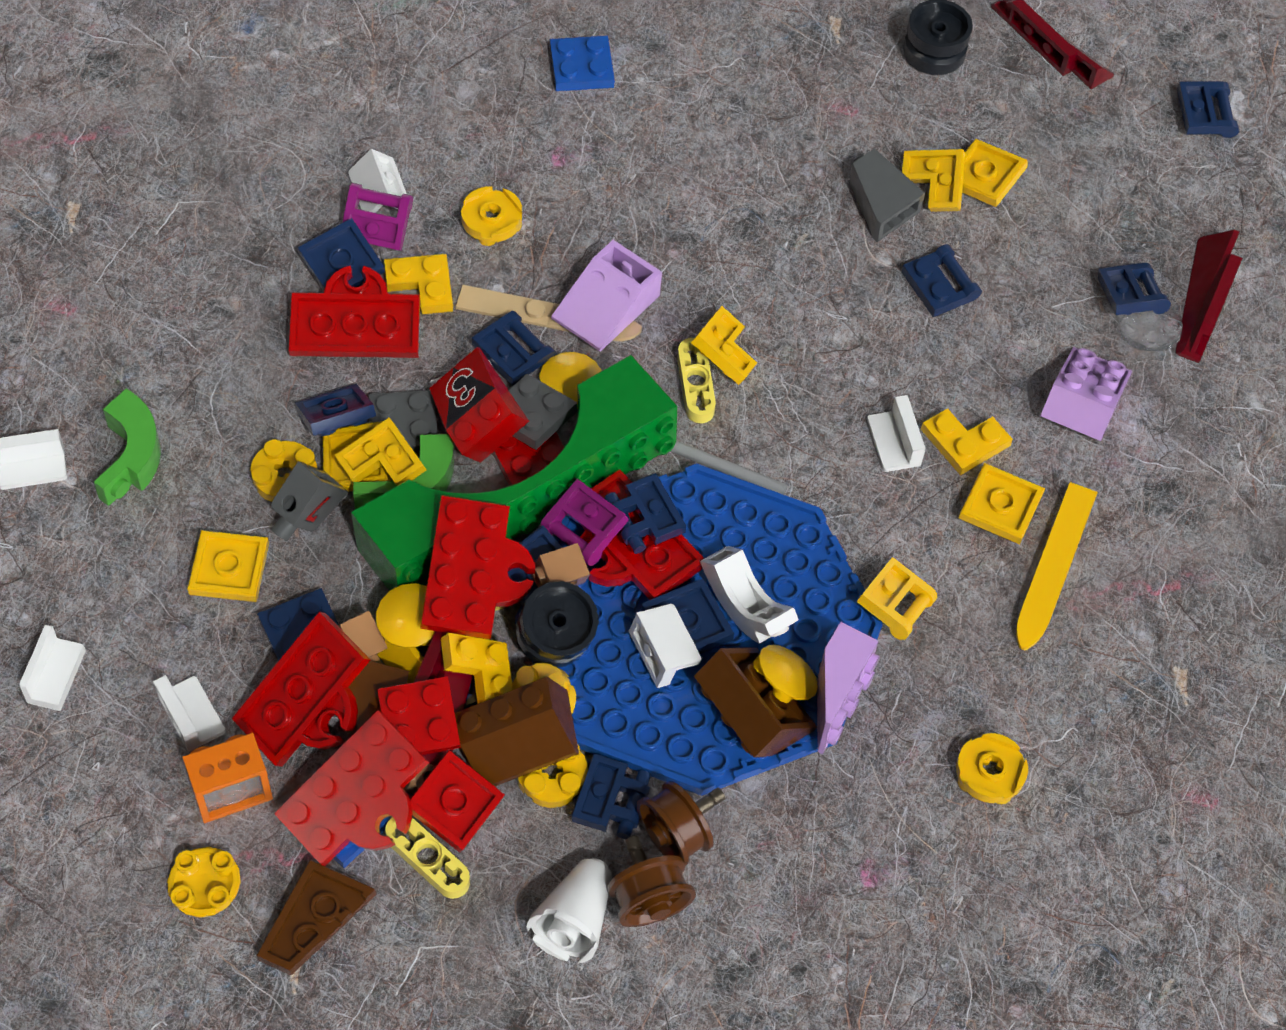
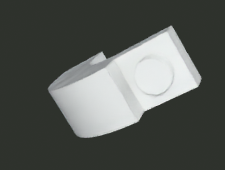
[700,546,799,643]

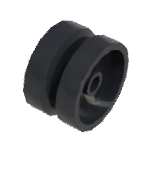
[903,0,973,75]
[516,581,599,667]

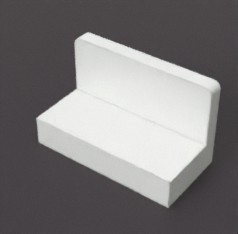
[348,149,407,213]
[867,395,926,472]
[0,429,67,490]
[629,604,701,688]
[20,625,86,711]
[153,675,226,752]

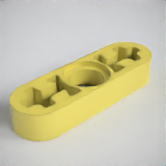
[677,338,716,423]
[385,817,470,899]

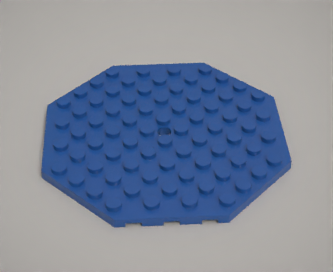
[515,464,883,796]

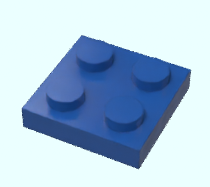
[550,35,615,91]

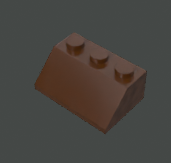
[694,648,817,758]
[455,676,579,786]

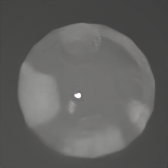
[1118,310,1183,352]

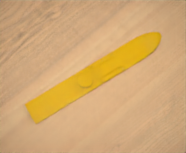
[1016,482,1098,650]

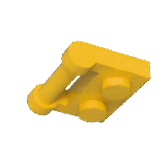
[857,557,937,640]

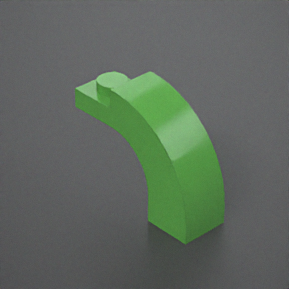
[94,388,161,506]
[353,434,454,510]

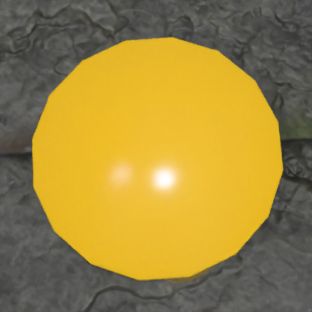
[539,352,602,409]
[376,583,435,648]
[753,645,818,703]
[167,847,241,918]

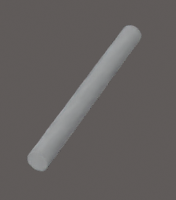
[670,440,788,495]

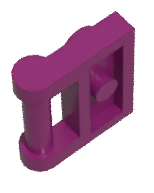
[342,183,413,251]
[540,479,629,566]

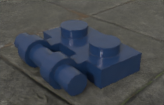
[604,473,686,554]
[572,754,651,840]

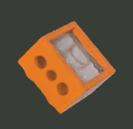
[182,733,273,824]

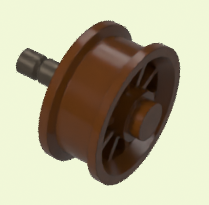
[637,780,726,866]
[607,836,696,927]

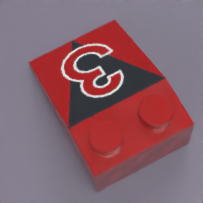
[429,347,529,463]

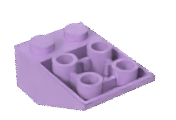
[551,240,662,352]
[1041,347,1132,441]
[817,622,880,755]

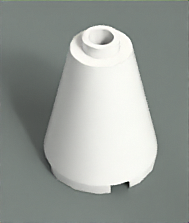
[526,858,612,963]

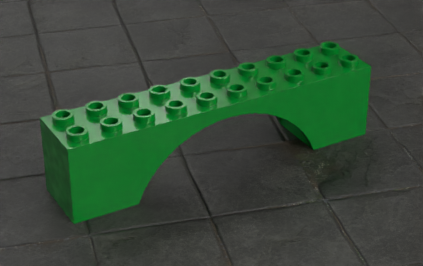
[351,355,678,591]

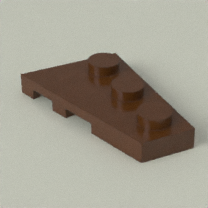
[257,860,376,975]

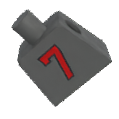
[271,461,349,541]

